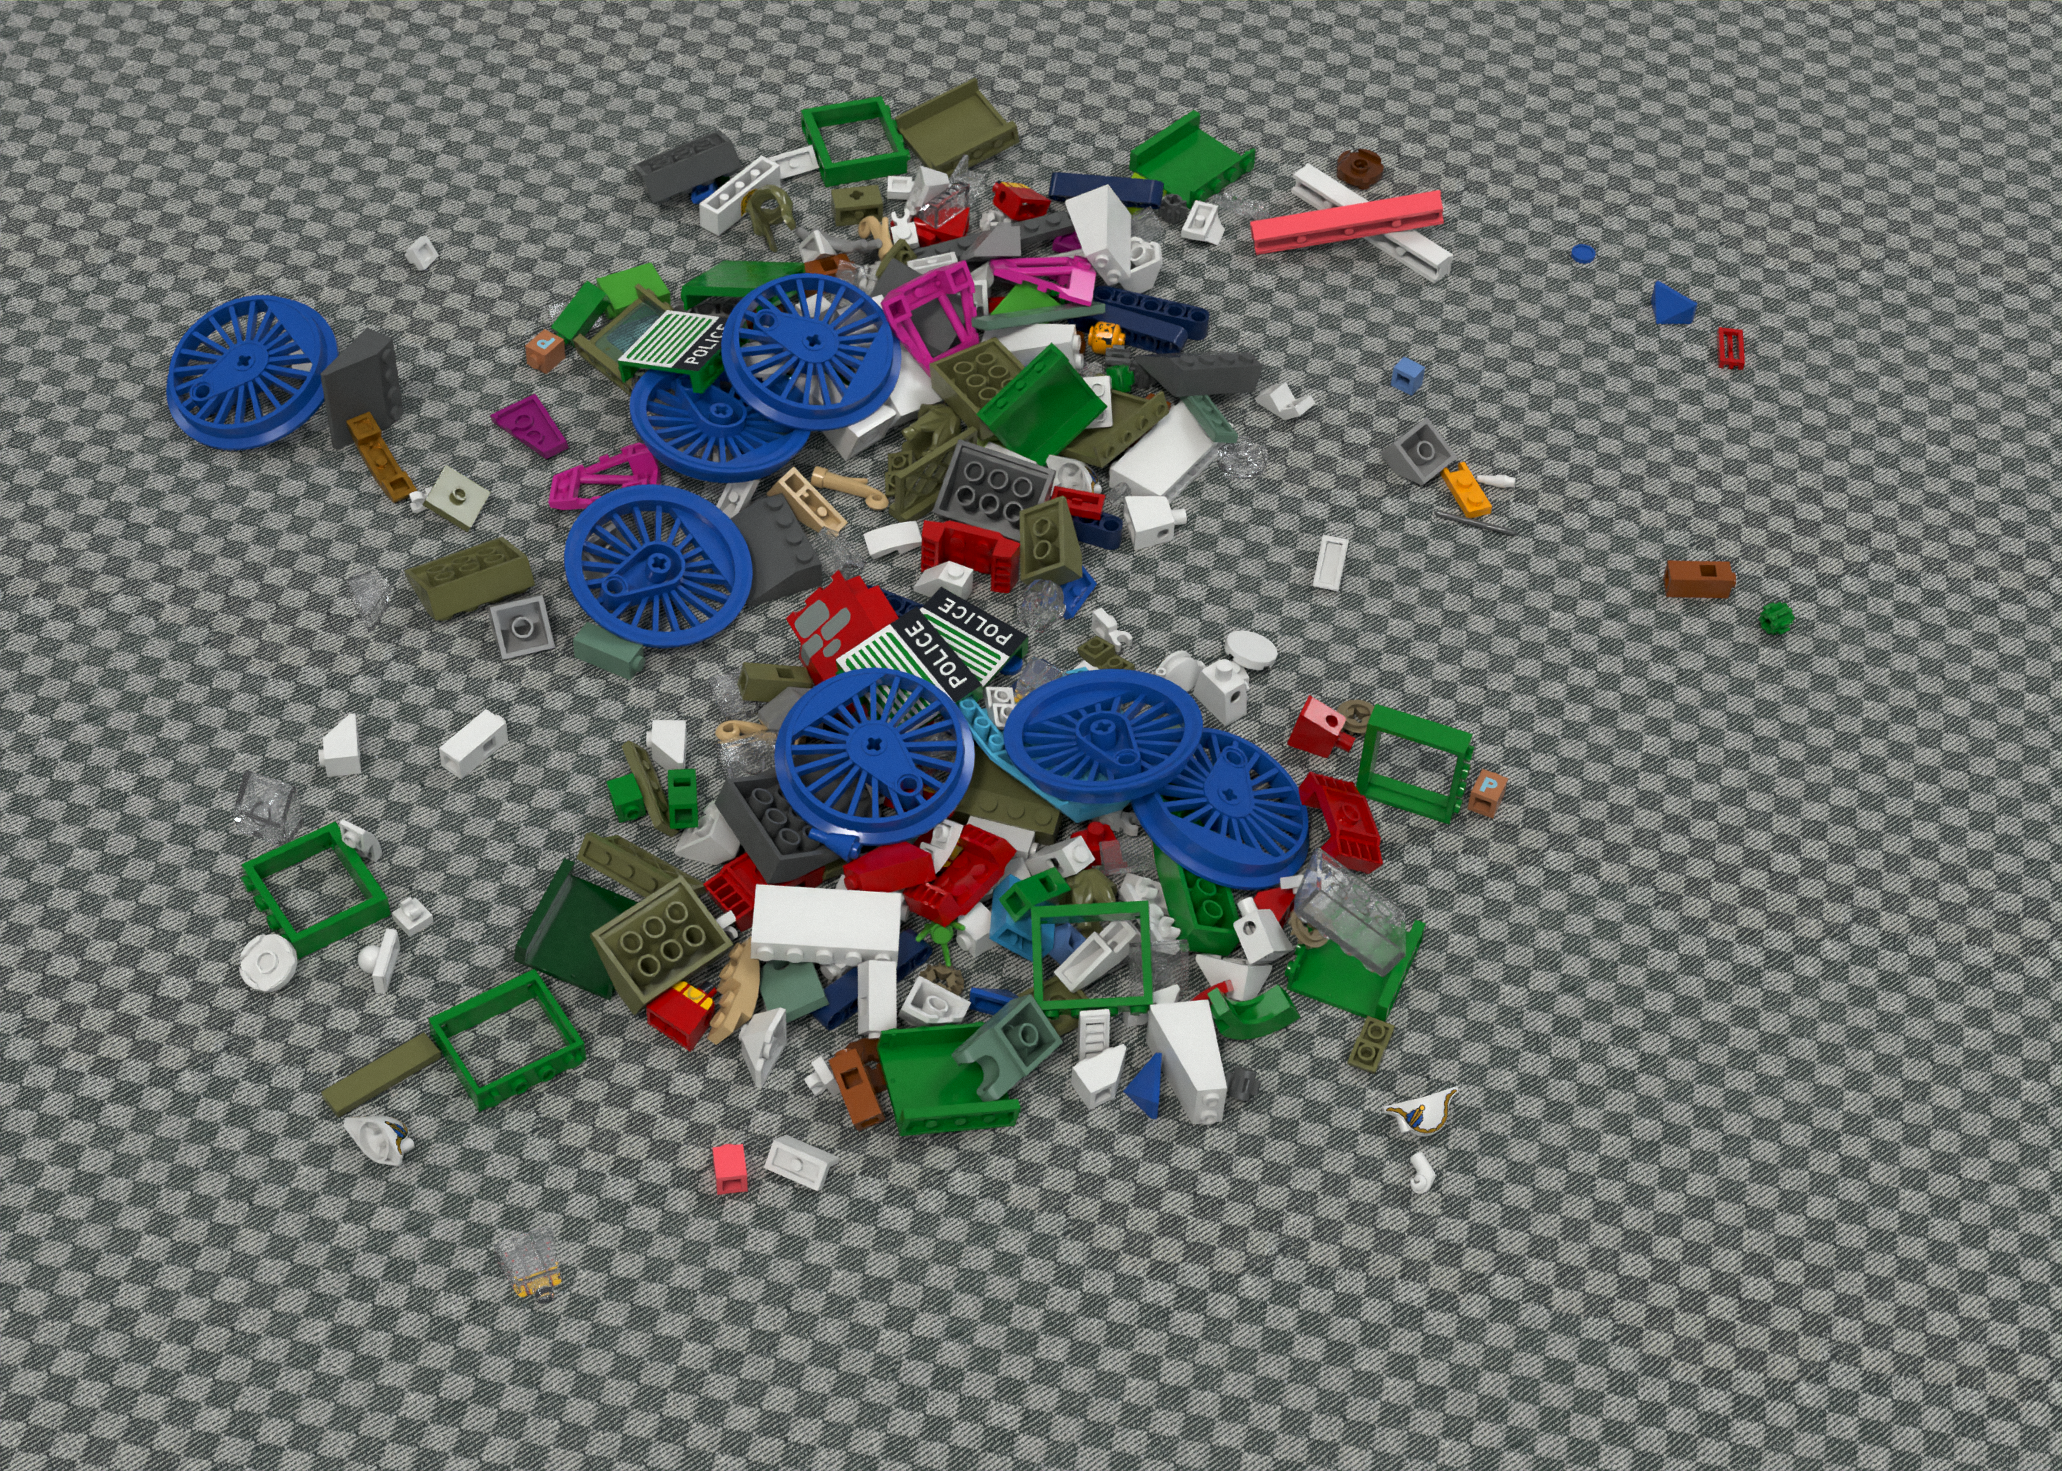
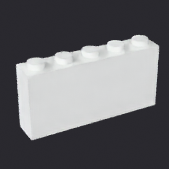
[828,294,944,428]
[1108,400,1233,504]
[751,884,902,968]

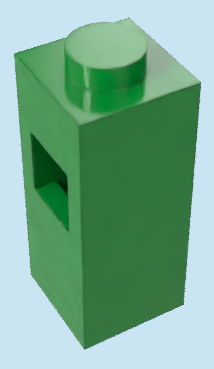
[551,281,611,348]
[668,768,699,829]
[998,867,1072,922]

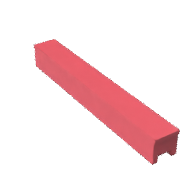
[1250,190,1444,255]

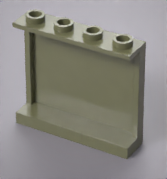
[895,77,1020,178]
[1059,373,1169,468]

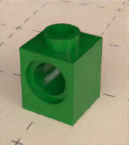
[606,773,646,823]

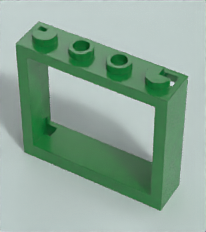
[801,96,911,187]
[1356,704,1475,825]
[240,821,391,960]
[1031,901,1154,1020]
[428,969,586,1112]

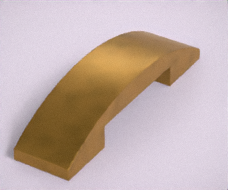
[346,411,417,503]

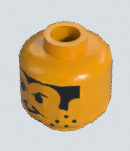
[1088,322,1125,355]

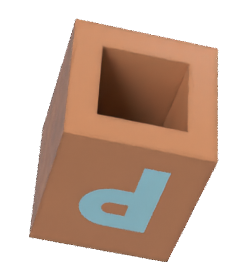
[525,329,566,374]
[1467,769,1508,819]

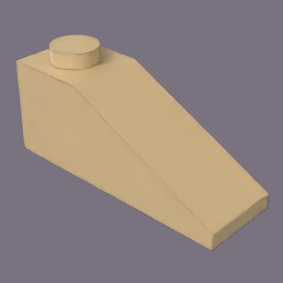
[767,467,848,539]

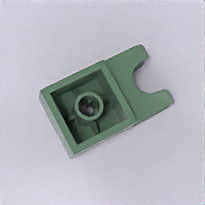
[951,994,1063,1102]

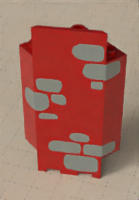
[786,569,934,742]

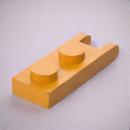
[1440,462,1492,518]

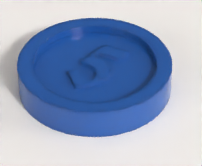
[1571,244,1596,264]
[1000,655,1023,676]

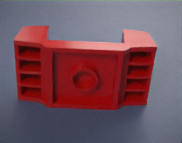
[921,520,1021,593]
[1299,771,1383,874]
[903,824,1017,927]
[703,852,825,932]

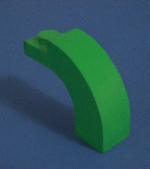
[1207,984,1301,1040]

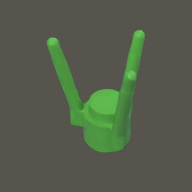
[916,920,965,967]

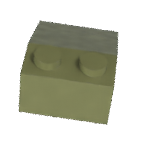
[1019,496,1082,593]

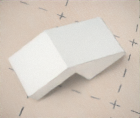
[1255,382,1315,420]

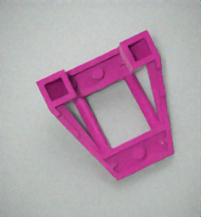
[989,255,1096,306]
[880,260,979,378]
[548,442,661,510]

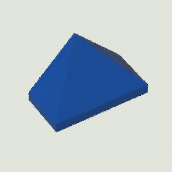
[691,181,718,204]
[1651,281,1697,324]
[969,987,1019,1016]
[1123,1053,1162,1119]

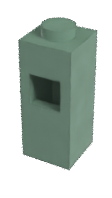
[573,622,646,680]

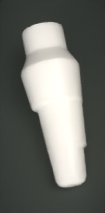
[1477,475,1516,488]

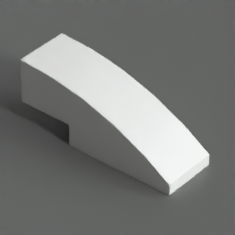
[1054,920,1141,993]

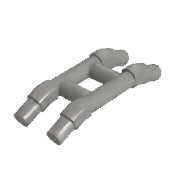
[795,226,882,254]

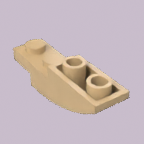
[707,937,760,1045]

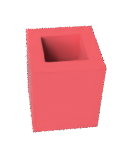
[712,1144,748,1195]

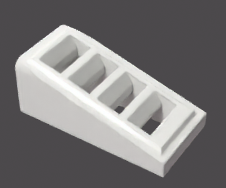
[1077,1009,1110,1061]

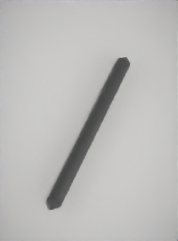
[1434,510,1518,536]

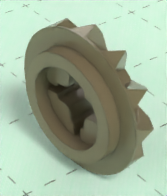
[1337,700,1374,737]
[1287,904,1330,949]
[919,962,964,996]

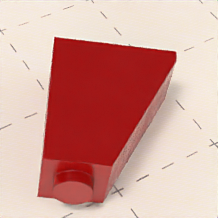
[843,841,936,893]

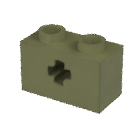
[831,185,883,227]

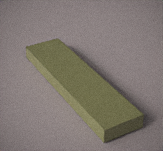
[621,740,679,837]
[321,1032,441,1118]

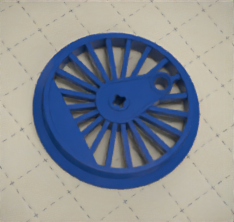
[721,273,902,431]
[166,295,339,451]
[629,369,811,483]
[564,484,753,648]
[774,668,975,846]
[1003,669,1203,804]
[1130,728,1309,890]

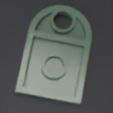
[759,960,829,1023]

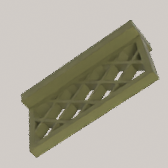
[889,426,978,523]
[576,832,706,898]

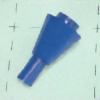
[808,827,862,863]

